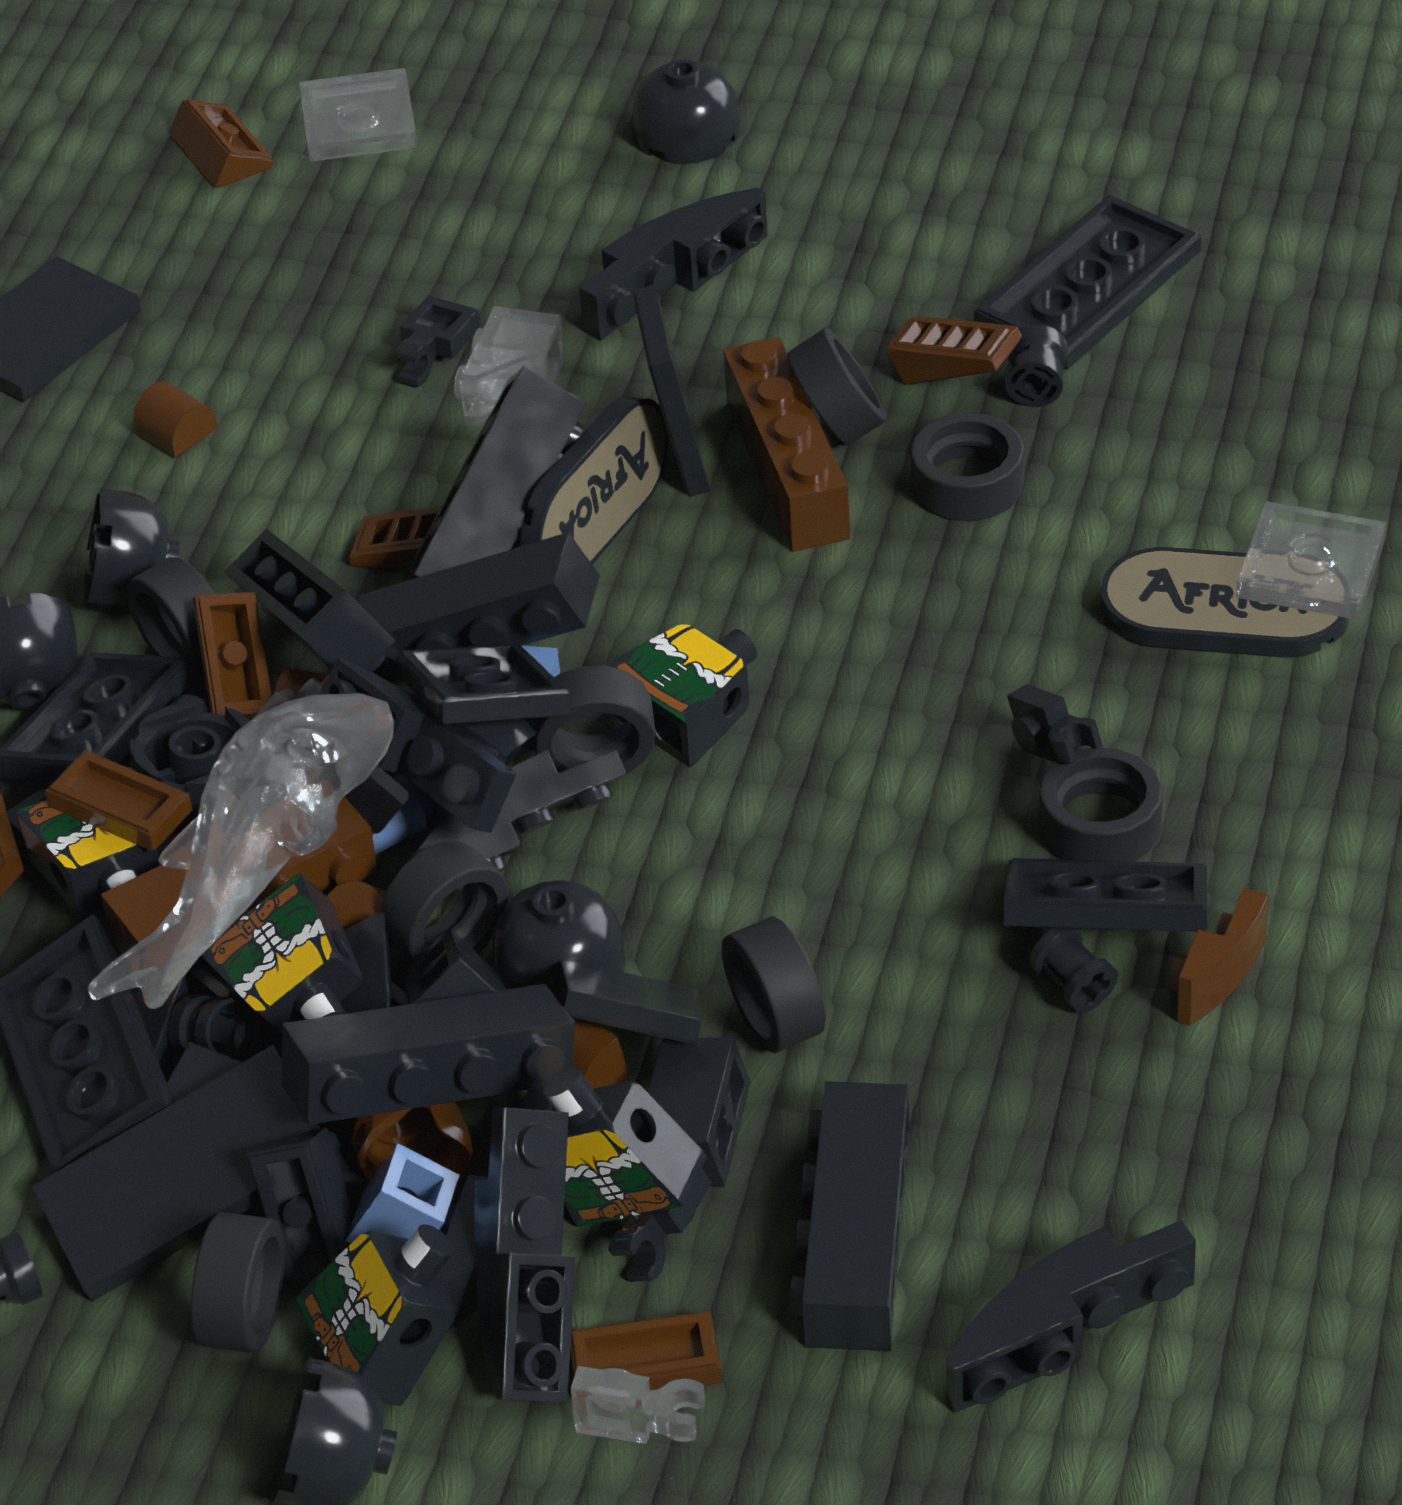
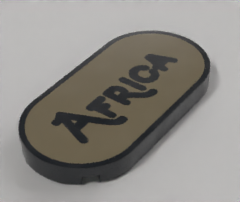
[520,395,669,565]
[1101,547,1350,657]

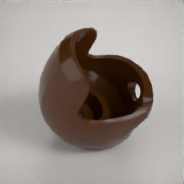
[351,1102,473,1185]

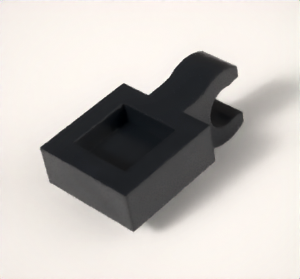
[395,295,480,387]
[1007,684,1103,764]
[608,1169,712,1282]

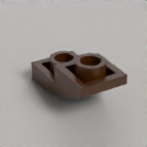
[1169,888,1269,1025]

